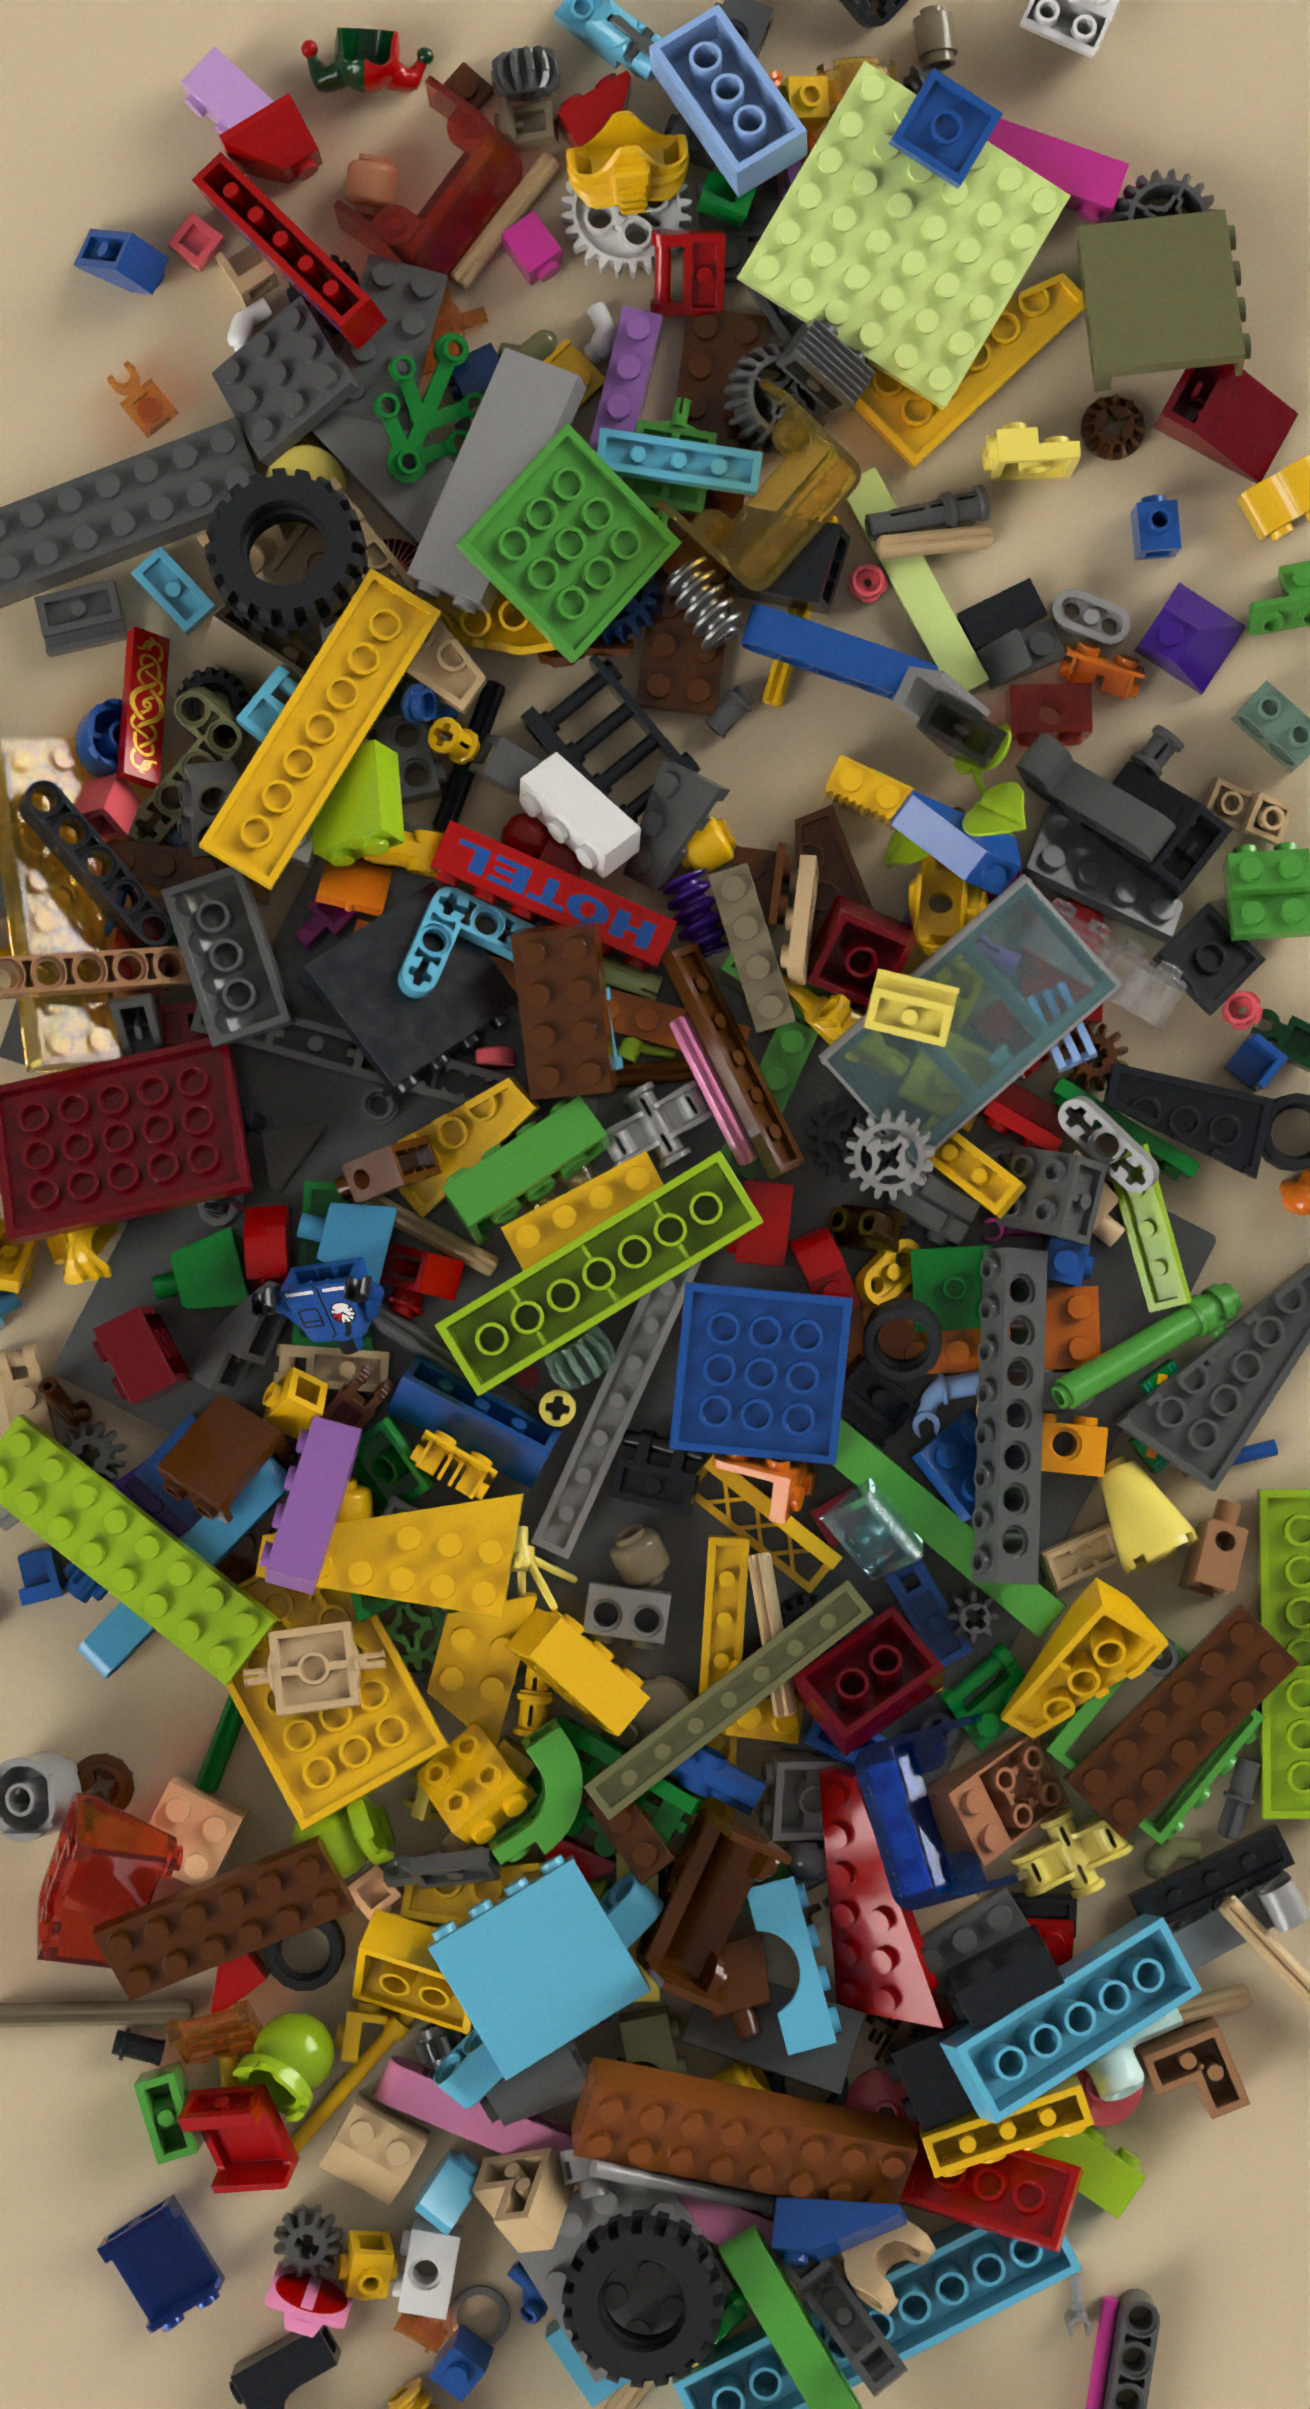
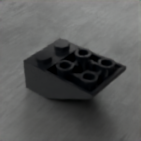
[1080,761,1233,899]

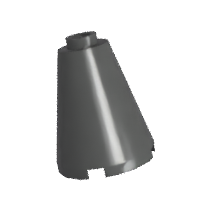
[480,2040,589,2126]

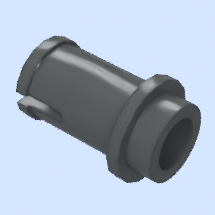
[704,685,755,739]

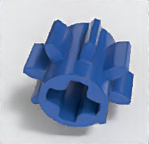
[62,1561,108,1603]

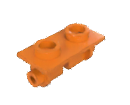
[1058,641,1145,700]

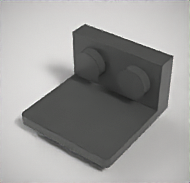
[997,1146,1108,1246]

